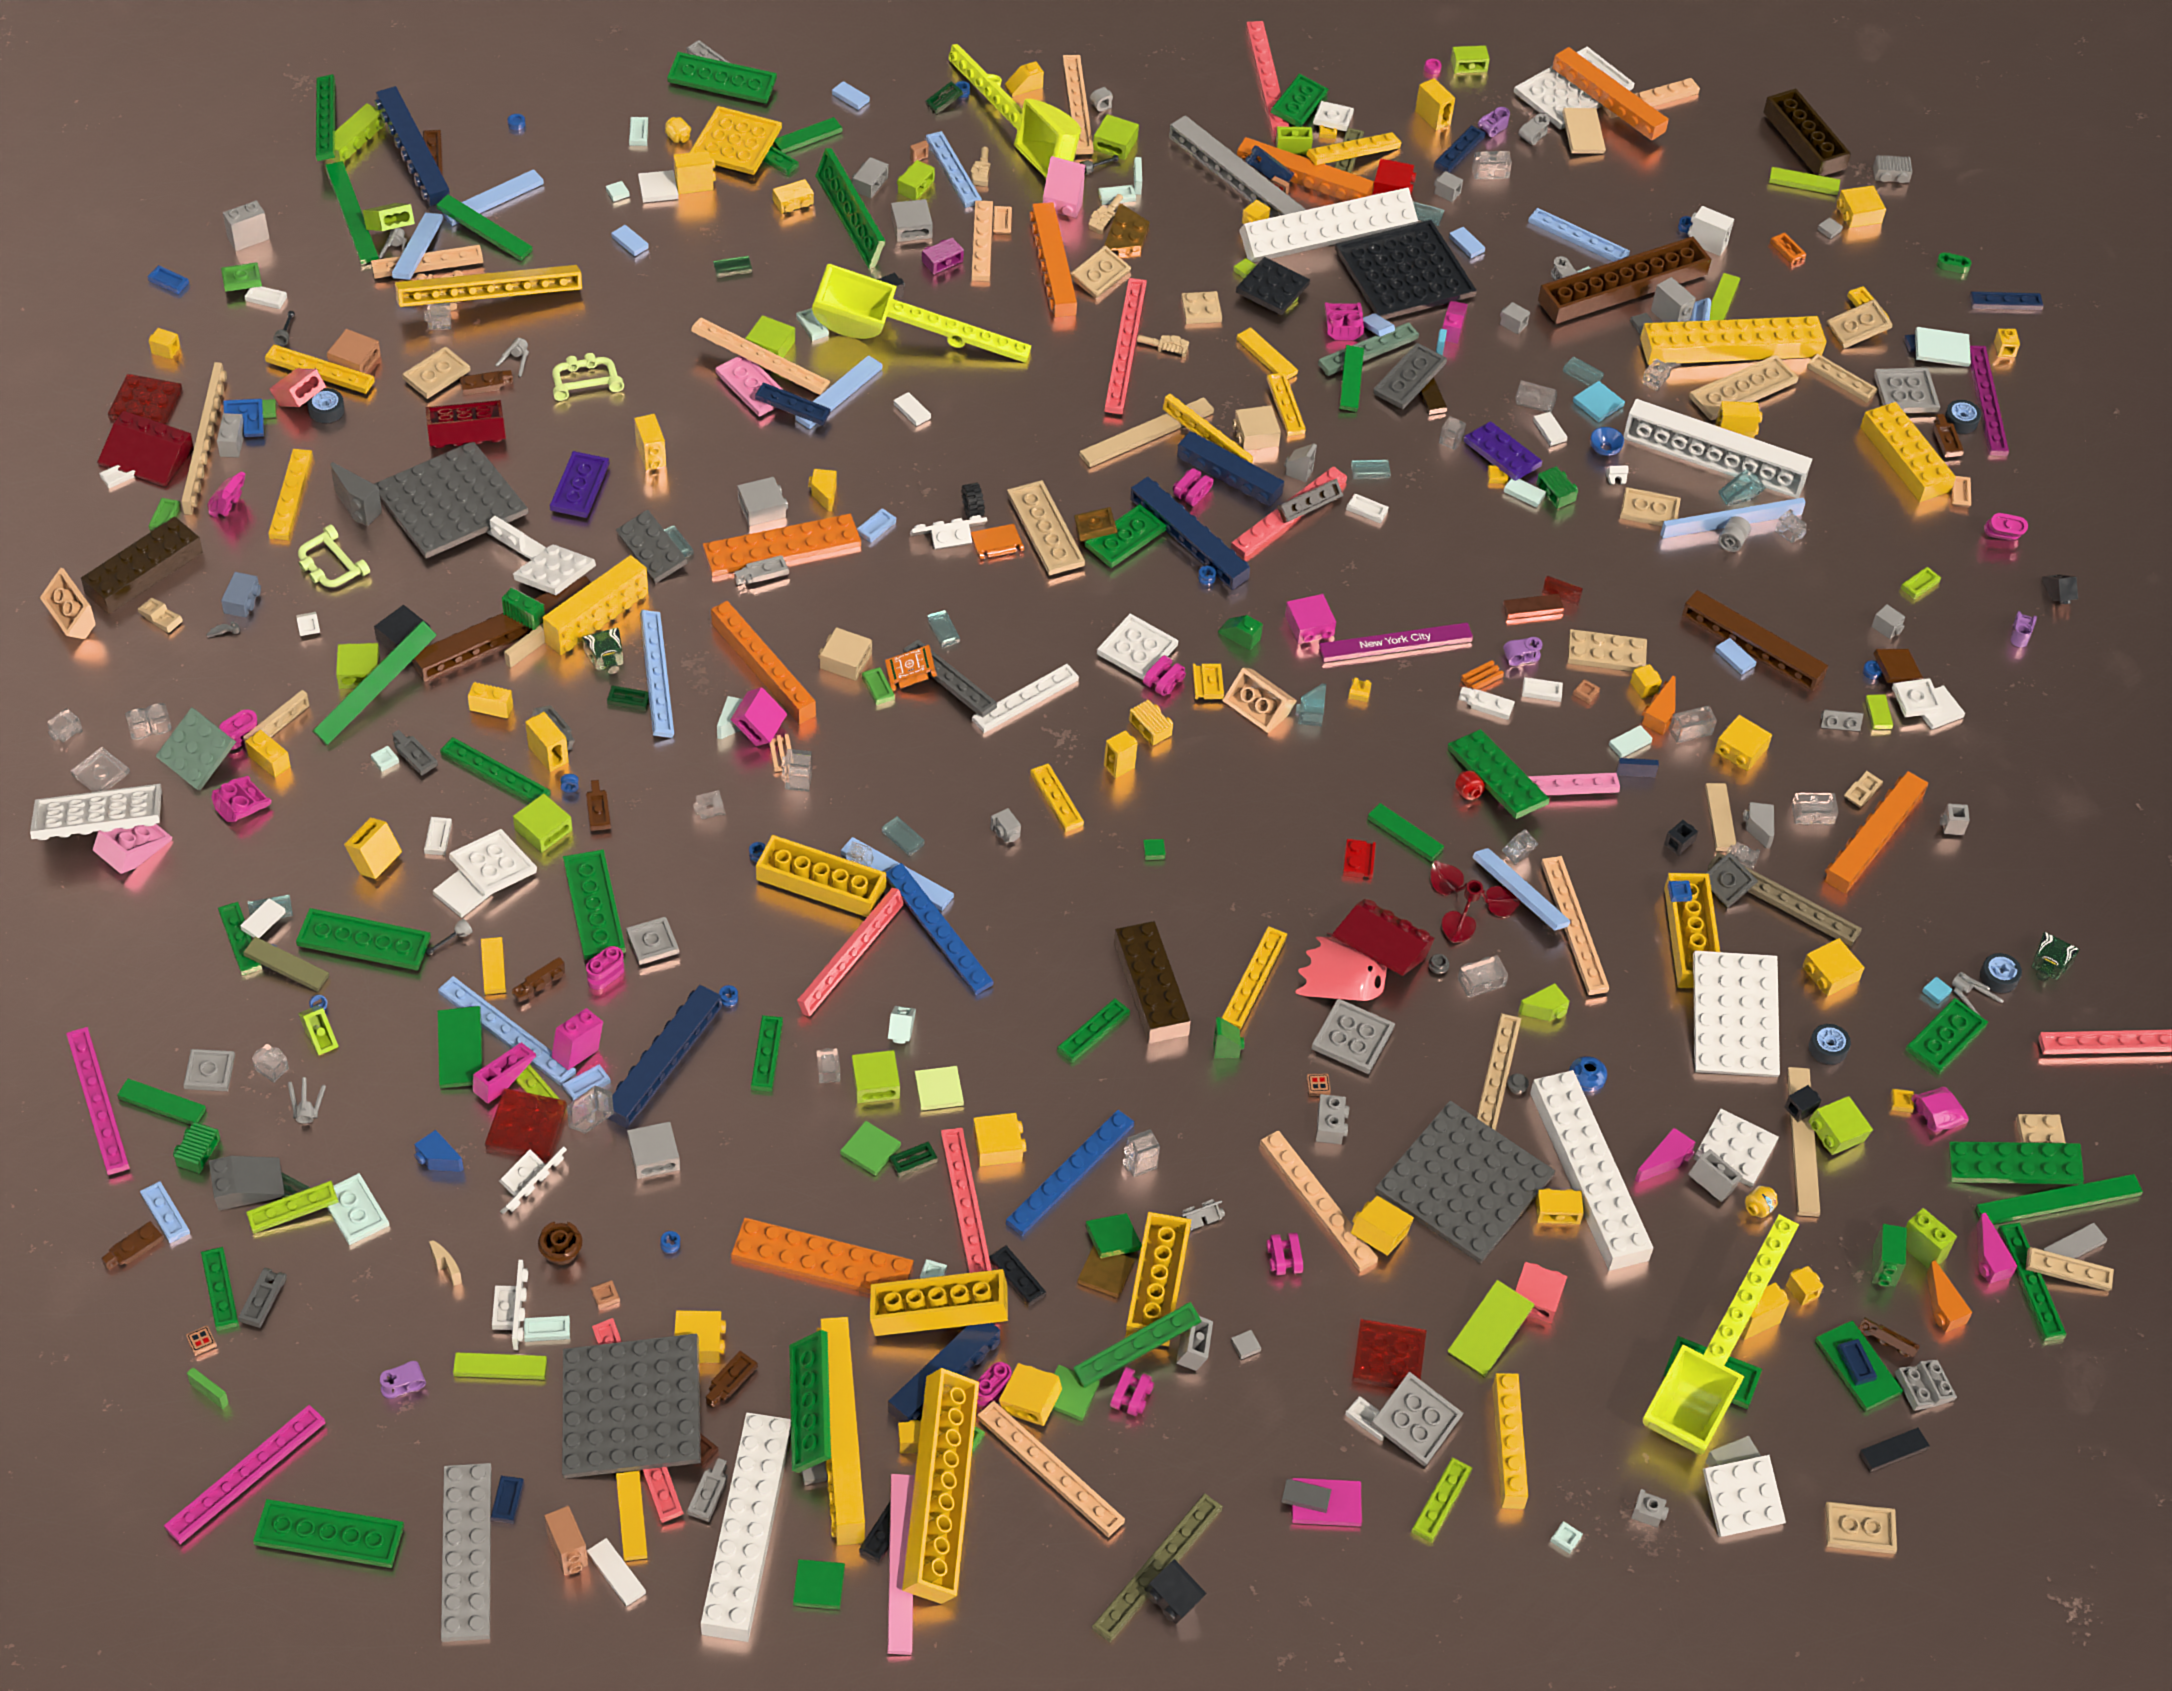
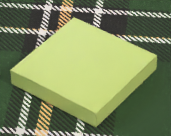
[915,1066,964,1111]

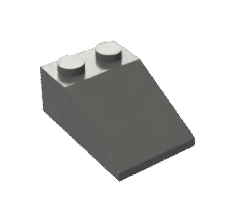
[330,462,382,526]
[209,1156,285,1211]

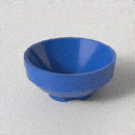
[1590,427,1624,456]
[1569,1056,1607,1092]

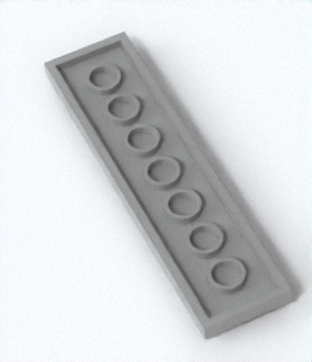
[441,1463,491,1642]

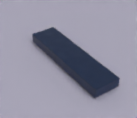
[1434,125,1486,173]
[1969,291,2043,310]
[755,382,831,426]

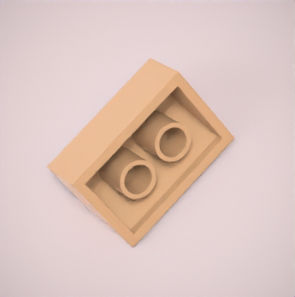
[40,568,95,639]
[1222,668,1297,733]

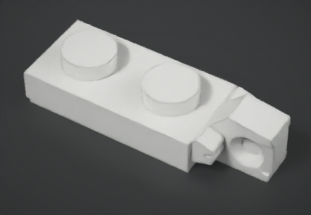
[1459,687,1515,720]

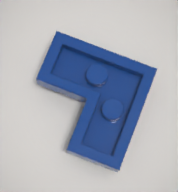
[223,399,264,437]

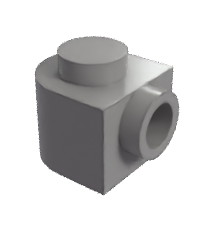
[1090,87,1113,111]

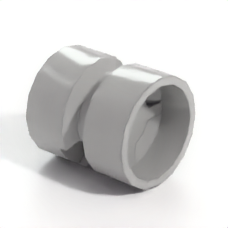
[1718,516,1751,552]

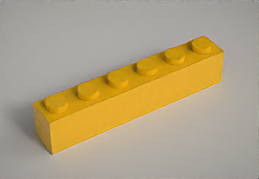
[1492,1373,1528,1509]

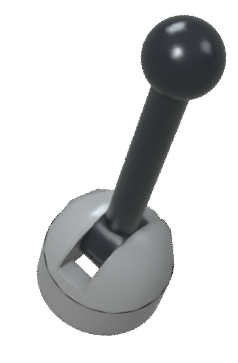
[426,919,473,955]

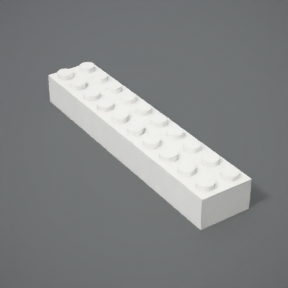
[1239,188,1418,263]
[1623,399,1812,498]
[1530,1070,1653,1271]
[701,1413,791,1642]

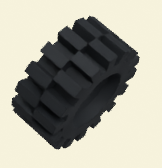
[961,482,985,519]

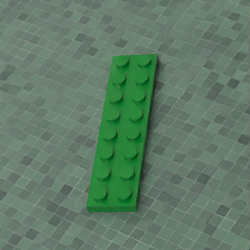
[815,148,885,269]

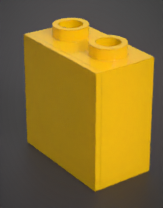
[1415,78,1455,130]
[674,150,716,195]
[1837,186,1886,228]
[1715,401,1762,439]
[634,414,666,470]
[525,712,569,772]
[1714,715,1772,772]
[344,817,402,879]
[1802,938,1865,997]
[973,1113,1026,1167]
[1351,1196,1414,1256]
[1741,1282,1789,1340]
[674,1310,726,1363]
[999,1363,1062,1426]

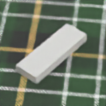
[587,1538,646,1606]

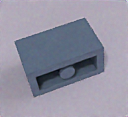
[221,572,261,618]

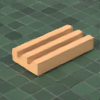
[769,734,795,772]

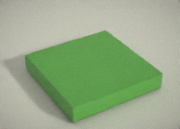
[221,262,262,292]
[840,1121,901,1176]
[1052,1365,1100,1421]

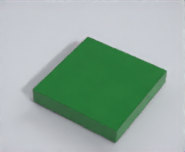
[1085,1213,1142,1258]
[793,1559,845,1610]

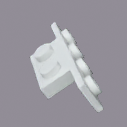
[910,515,987,550]
[486,516,547,560]
[499,1147,567,1214]
[492,1260,528,1350]

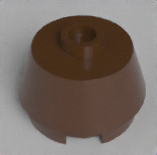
[538,1221,583,1265]

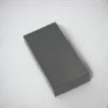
[1282,1479,1332,1513]

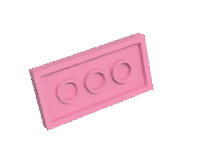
[715,355,783,417]

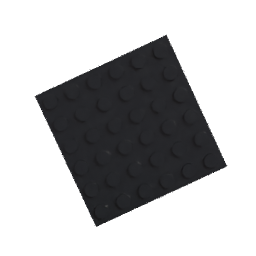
[1335,220,1477,319]

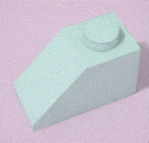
[717,696,743,739]
[888,1006,916,1043]

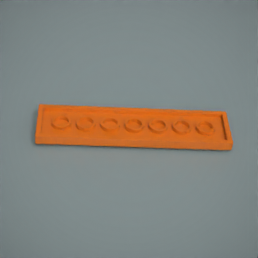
[703,513,861,577]
[731,1218,914,1294]

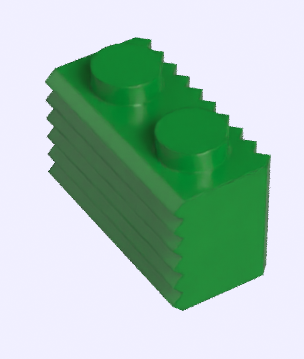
[1536,466,1578,509]
[502,588,545,630]
[173,1121,221,1174]

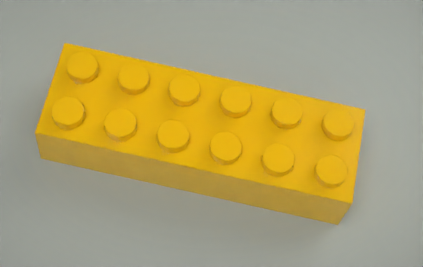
[1860,402,1956,502]
[543,555,648,655]
[756,835,886,917]
[1664,873,1720,988]
[1125,1212,1192,1346]
[870,1269,1008,1336]

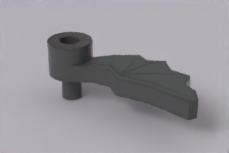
[207,621,240,638]

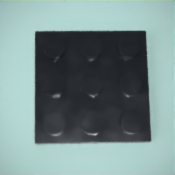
[1236,257,1310,315]

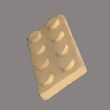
[1568,629,1647,672]

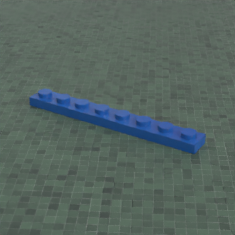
[885,863,993,995]
[1006,1110,1134,1236]

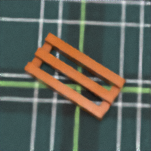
[1770,232,1806,264]
[1461,660,1504,690]

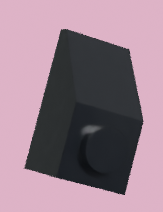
[2042,574,2078,604]

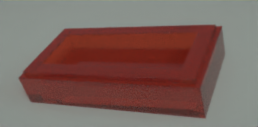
[1542,576,1583,606]

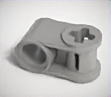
[1518,114,1550,145]
[1551,256,1578,280]

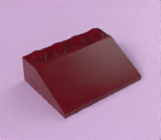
[425,400,506,448]
[97,411,194,487]
[1332,899,1435,976]

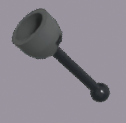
[1080,155,1119,175]
[273,311,295,346]

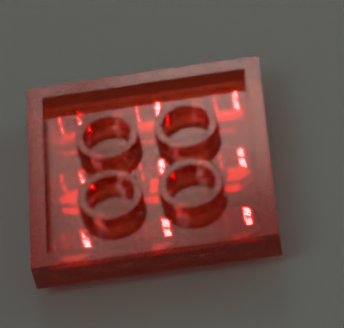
[108,374,182,424]
[485,1088,567,1161]
[1352,1319,1427,1389]

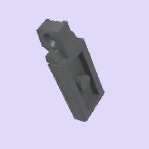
[532,705,575,750]
[392,730,438,776]

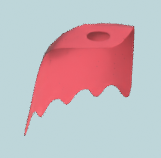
[1295,932,1387,1001]

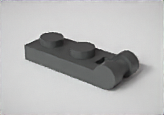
[238,1267,287,1328]

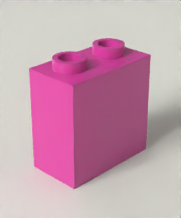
[1285,594,1336,644]
[730,687,787,746]
[551,1008,603,1070]

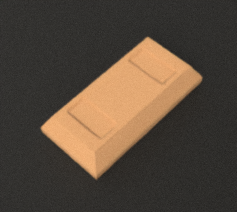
[993,206,1012,234]
[1952,476,1971,507]

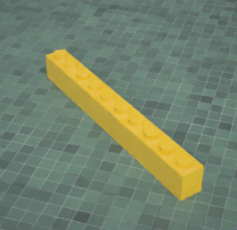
[395,265,582,307]

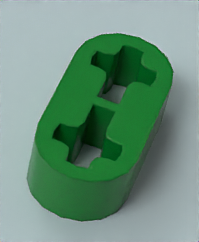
[1936,252,1972,274]

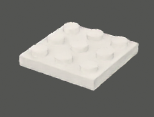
[513,544,596,595]
[1097,614,1178,680]
[449,829,537,897]
[1694,1109,1779,1188]
[1702,1455,1786,1537]

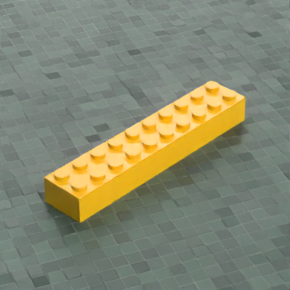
[1640,316,1826,365]
[817,1317,865,1546]
[902,1368,979,1604]

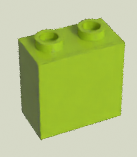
[1093,114,1139,160]
[362,203,415,231]
[745,315,795,358]
[336,643,380,689]
[513,794,572,853]
[852,1050,900,1103]
[1808,1096,1873,1155]
[1906,1208,1957,1269]

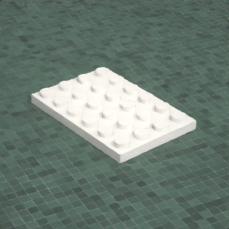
[1514,47,1635,130]
[30,784,162,840]
[1693,951,1780,1077]

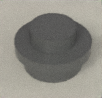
[1428,954,1449,974]
[1507,1074,1529,1094]

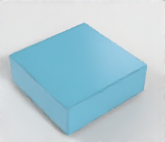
[1436,329,1447,355]
[1922,977,1952,1004]

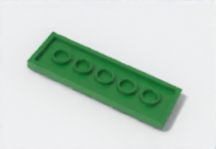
[667,52,777,104]
[1448,729,1549,819]
[563,849,626,960]
[296,908,431,971]
[1949,1142,2084,1184]
[789,1330,831,1473]
[253,1499,404,1568]

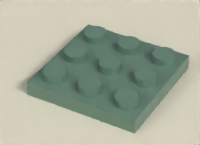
[156,707,236,790]

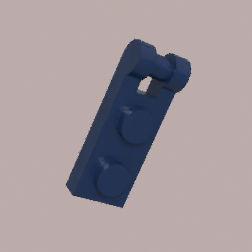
[1245,145,1294,183]

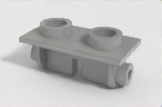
[1821,709,1863,731]
[1179,1199,1225,1231]

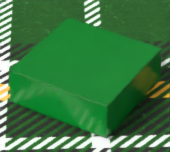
[1143,839,1166,860]

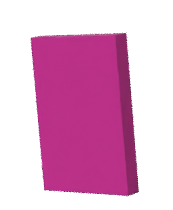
[1292,1478,1362,1527]

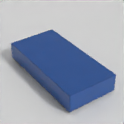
[147,265,189,294]

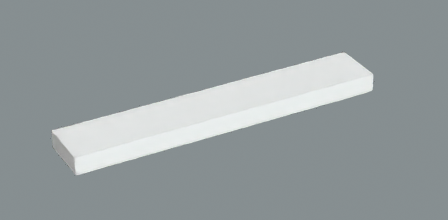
[972,664,1079,733]

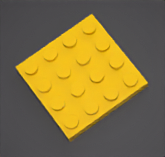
[690,106,782,175]

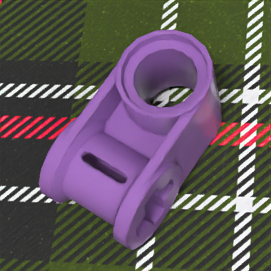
[1477,107,1510,137]
[2011,611,2037,648]
[1503,637,1542,666]
[380,1361,426,1399]

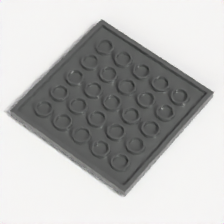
[374,442,529,559]
[1375,1101,1555,1264]
[562,1333,701,1479]

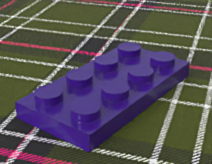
[1463,421,1542,481]
[550,451,610,518]

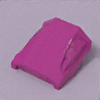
[1324,303,1364,340]
[207,471,245,518]
[211,776,272,822]
[1912,1087,1969,1132]

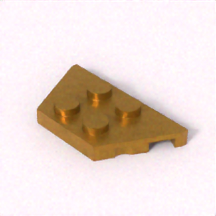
[1104,204,1150,253]

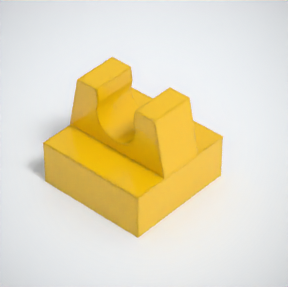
[1348,677,1372,702]

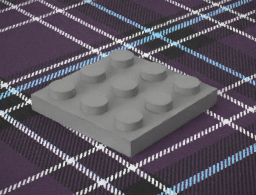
[1874,368,1940,413]
[1311,999,1395,1074]
[1370,1372,1464,1467]

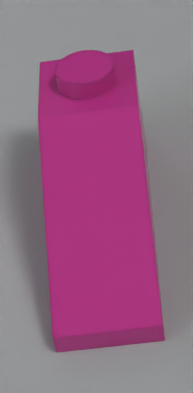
[1442,301,1468,344]
[473,1042,536,1103]
[1635,1128,1695,1183]
[1977,1213,2017,1284]

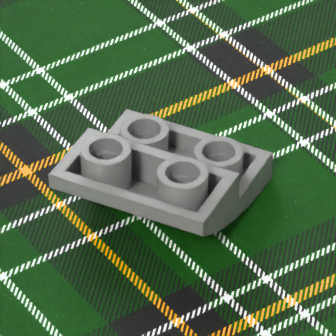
[1894,1360,1957,1411]

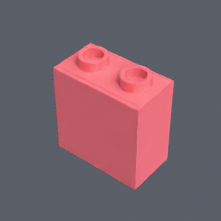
[270,368,326,407]
[1515,1262,1567,1324]

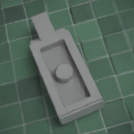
[734,555,789,585]
[687,1458,728,1522]

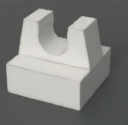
[1606,466,1628,485]
[296,612,320,636]

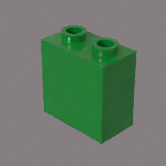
[1872,1224,1907,1287]

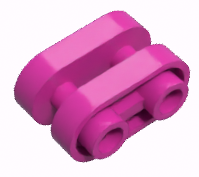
[1172,468,1213,506]
[1984,513,2028,541]
[1143,655,1186,696]
[219,709,258,750]
[586,946,624,990]
[1266,1232,1303,1276]
[977,1362,1012,1410]
[1110,1367,1154,1417]

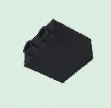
[374,605,431,651]

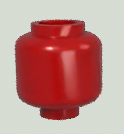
[1455,771,1485,800]

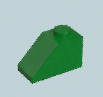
[1218,615,1263,651]
[1213,1017,1244,1058]

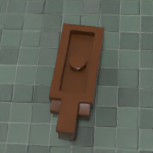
[460,370,513,395]
[1933,414,1964,457]
[586,780,611,831]
[512,957,565,1002]
[101,1221,164,1270]
[1858,1317,1920,1357]
[705,1351,758,1408]

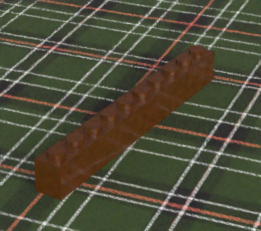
[412,576,591,682]

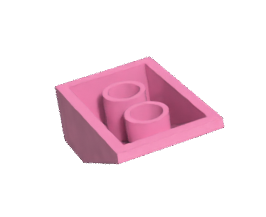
[1043,156,1085,218]
[93,824,172,874]

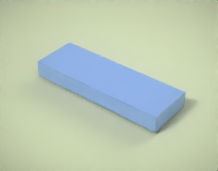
[140,1181,190,1243]

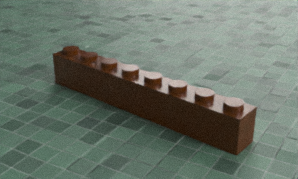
[1682,590,1829,691]

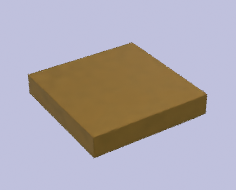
[1074,507,1117,541]
[1077,1245,1135,1298]

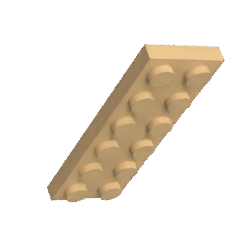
[1689,354,1799,420]
[1007,480,1085,575]

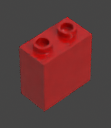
[1372,158,1416,195]

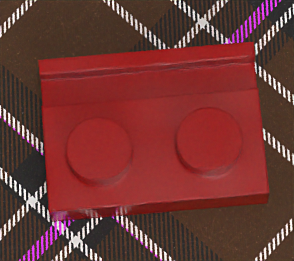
[1343,839,1376,879]

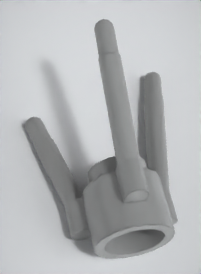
[378,228,407,259]
[495,337,529,377]
[1952,972,2003,1015]
[288,1077,326,1124]

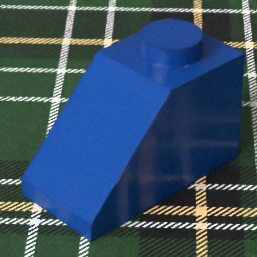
[414,1130,464,1172]

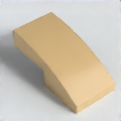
[138,598,183,633]
[1844,771,1883,808]
[429,1240,462,1286]

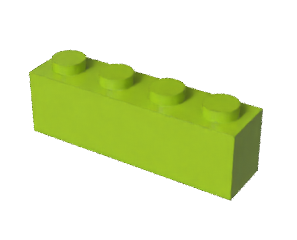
[331,103,385,162]

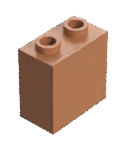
[327,329,381,374]
[544,1506,588,1575]

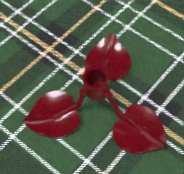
[1430,860,1522,943]

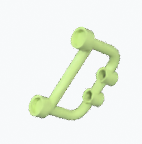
[552,353,624,401]
[298,524,370,587]

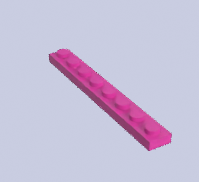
[66,1027,130,1175]
[164,1405,325,1544]

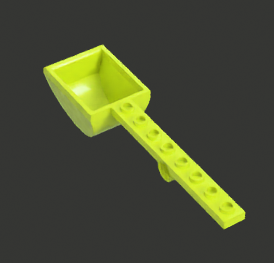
[949,44,1081,178]
[812,264,1031,363]
[1642,1214,1799,1455]

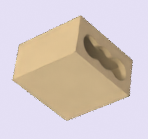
[1232,405,1281,451]
[818,627,872,681]

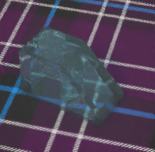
[1718,468,1766,506]
[1295,684,1326,727]

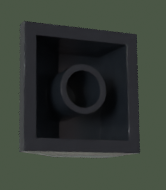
[1144,1559,1207,1624]

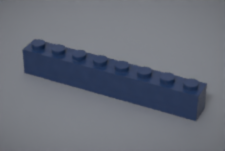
[374,86,450,206]
[1130,476,1250,590]
[603,985,722,1129]

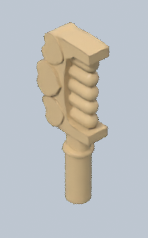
[970,147,991,186]
[1088,194,1123,235]
[1137,335,1189,358]

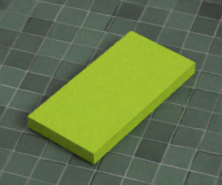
[1447,1280,1534,1377]

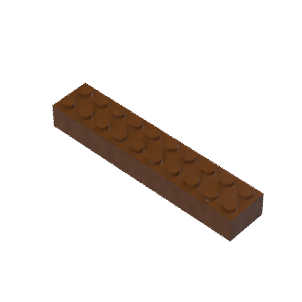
[1538,236,1712,324]

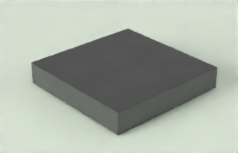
[1705,852,1758,909]

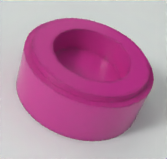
[1424,58,1442,74]

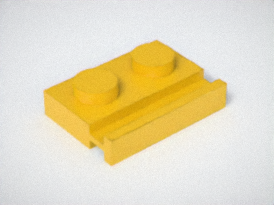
[1192,664,1224,699]

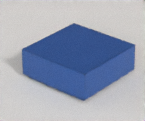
[1668,881,1692,902]

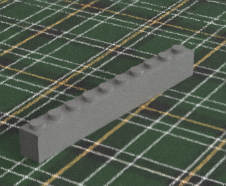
[1169,115,1306,218]

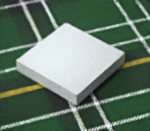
[1313,101,1354,131]
[638,170,678,203]
[1892,678,1943,717]
[1921,685,1965,730]
[433,870,490,918]

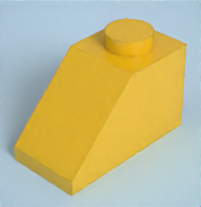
[1005,61,1044,97]
[808,469,837,512]

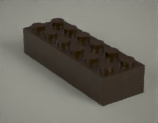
[1763,88,1851,176]
[81,516,203,614]
[1114,921,1191,1043]

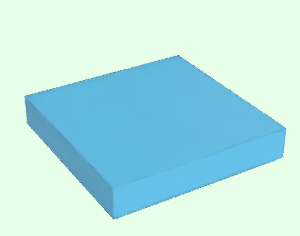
[1573,381,1625,422]

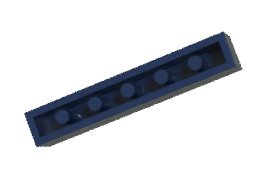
[1177,431,1284,507]
[888,1323,1000,1422]

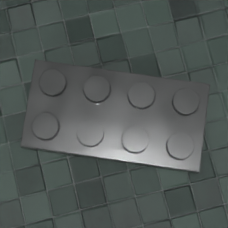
[1373,343,1447,409]
[616,510,688,583]

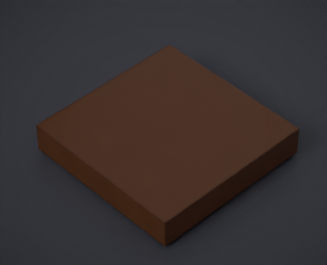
[1873,649,1923,683]

